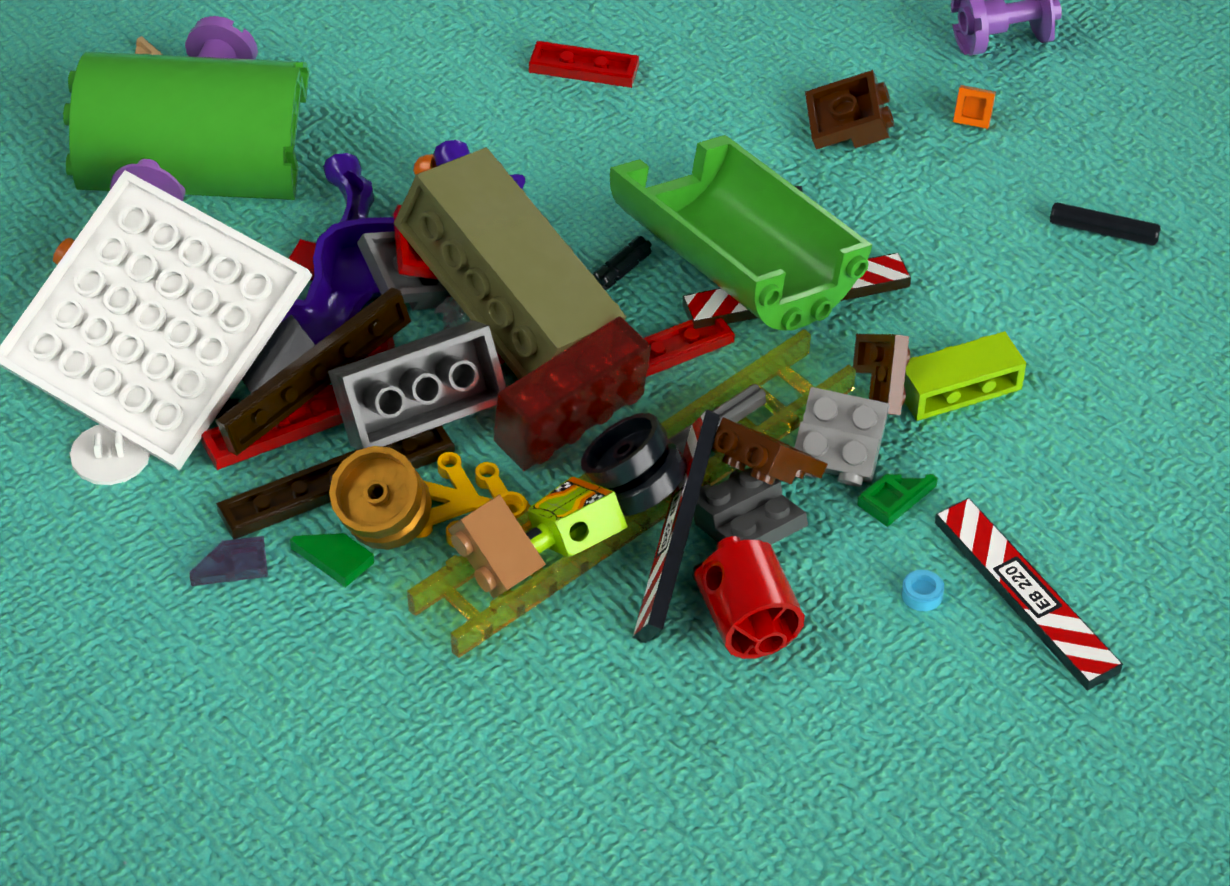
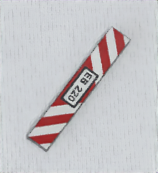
[632,410,720,643]
[935,498,1123,691]

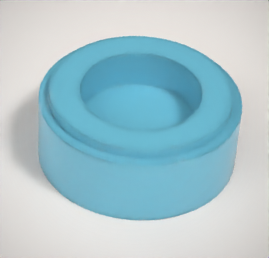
[901,570,944,611]

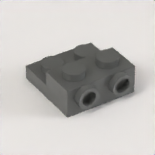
[357,231,452,311]
[694,468,808,545]

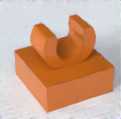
[953,85,996,129]

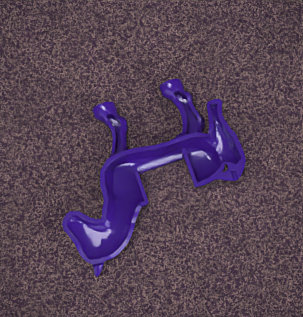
[281,140,526,345]

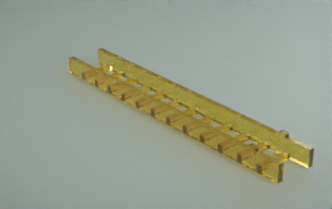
[407,329,856,658]

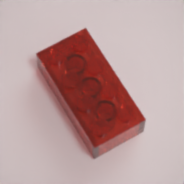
[493,316,651,471]

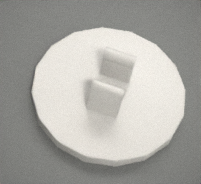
[70,424,150,485]

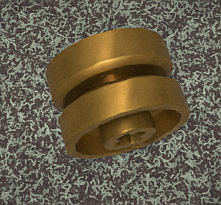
[329,446,432,550]

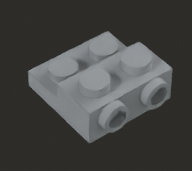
[794,387,890,487]

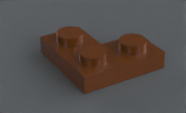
[852,334,910,415]

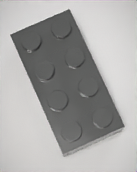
[328,320,510,450]

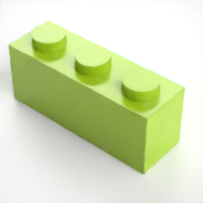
[904,331,1026,421]

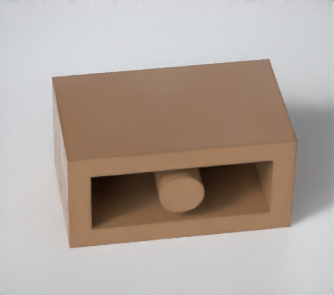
[448,494,546,599]

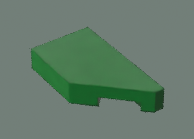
[857,474,938,527]
[290,533,374,588]

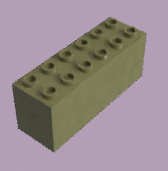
[394,147,627,395]

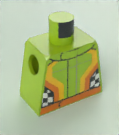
[526,476,628,557]

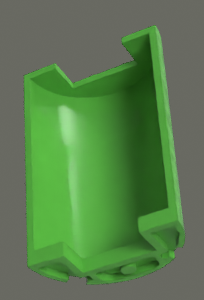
[63,52,310,200]
[610,135,873,331]

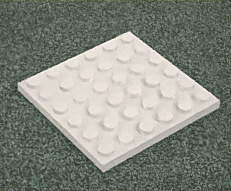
[0,170,312,470]

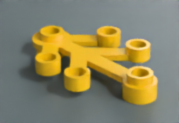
[416,452,531,548]

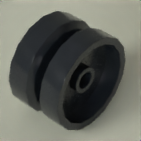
[581,413,687,516]

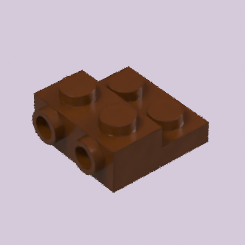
[805,70,895,150]
[712,417,828,485]

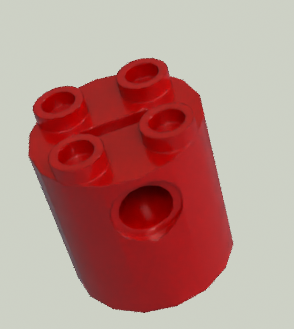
[694,536,805,659]

